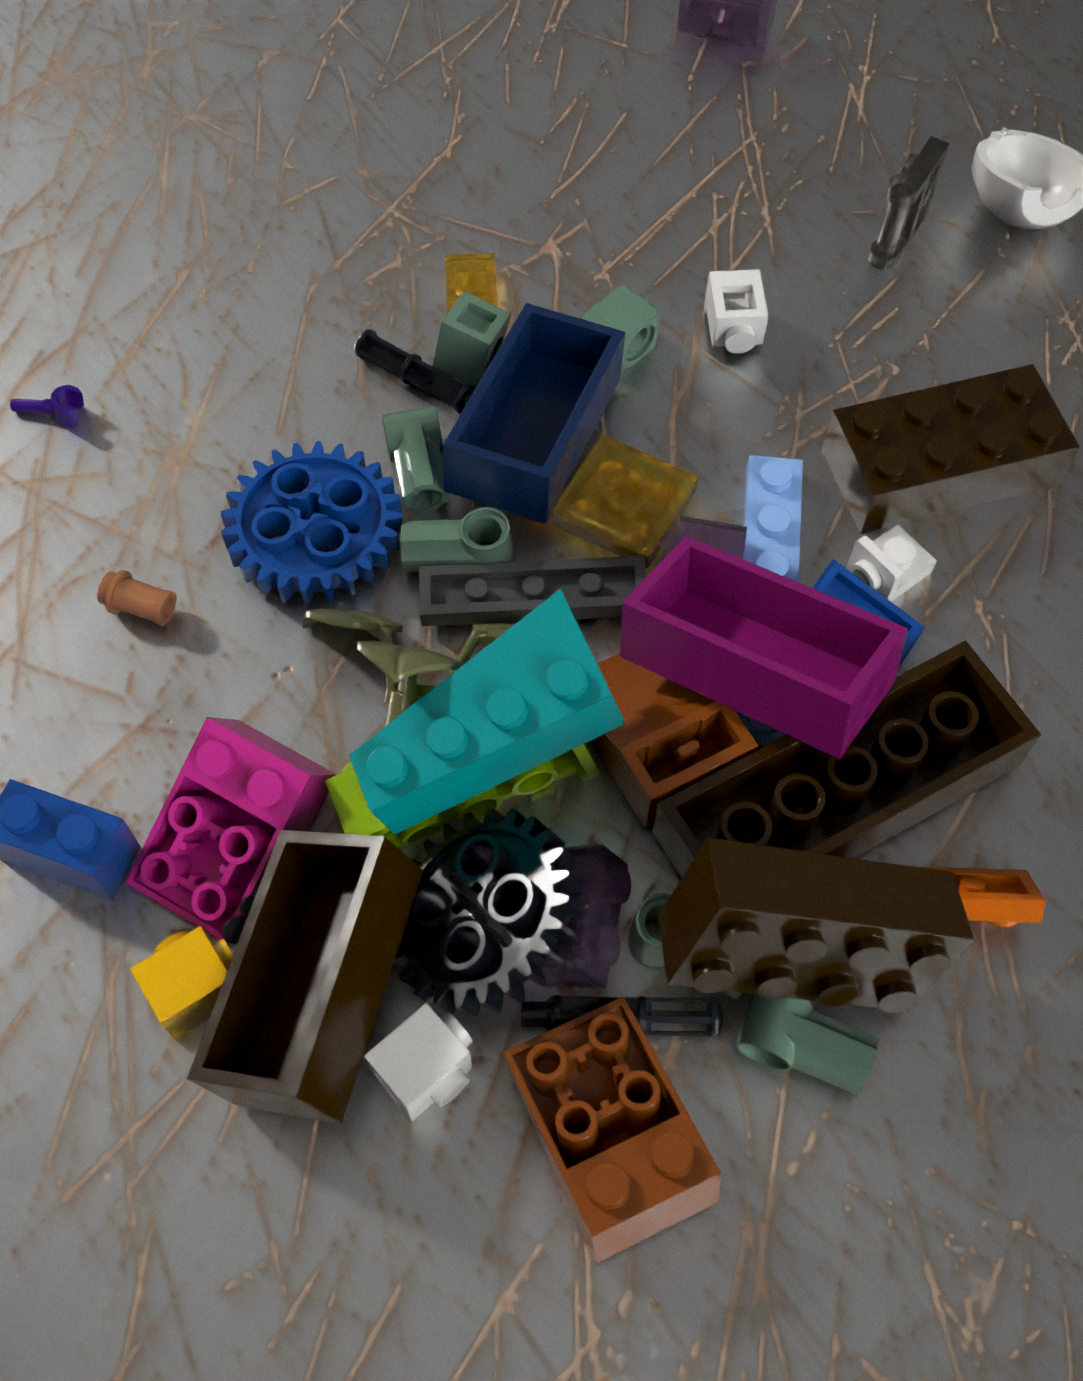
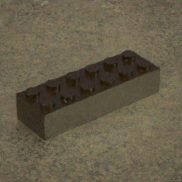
[653,640,1042,877]

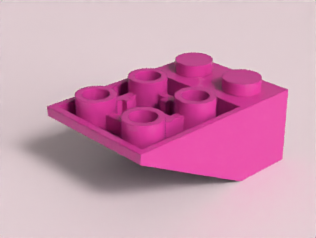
[125,717,337,943]

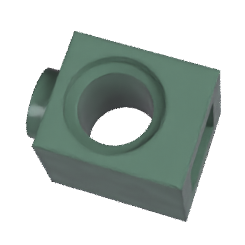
[579,284,660,374]
[432,291,511,387]

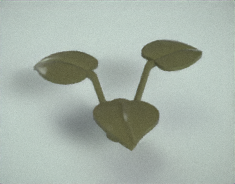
[302,609,515,725]

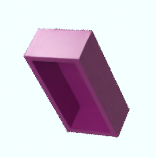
[620,536,908,759]

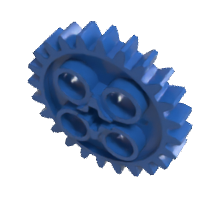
[221,441,403,605]

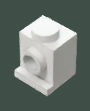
[704,269,768,353]

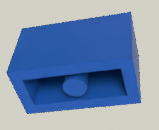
[0,779,141,901]

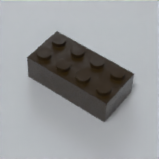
[821,364,1080,534]
[187,830,423,1124]
[658,838,975,1013]

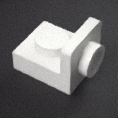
[846,524,937,602]

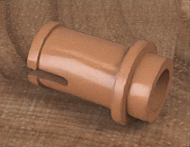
[97,570,177,626]

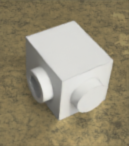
[364,1002,473,1121]

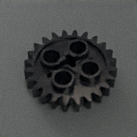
[394,807,583,1017]

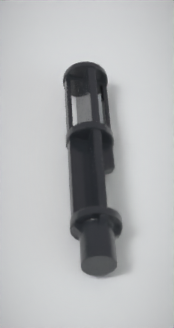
[354,329,476,414]
[521,995,723,1037]

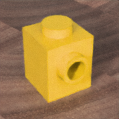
[130,926,233,1040]

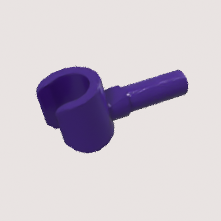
[10,385,84,428]

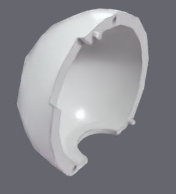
[971,127,1083,229]

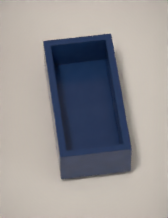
[443,303,625,524]

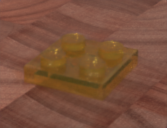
[550,434,699,569]

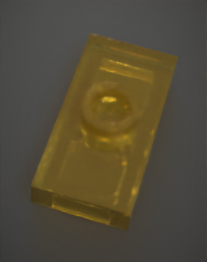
[445,253,498,314]

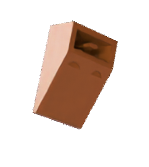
[591,653,758,829]
[503,996,721,1264]

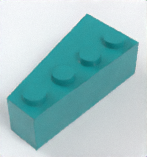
[349,588,626,834]

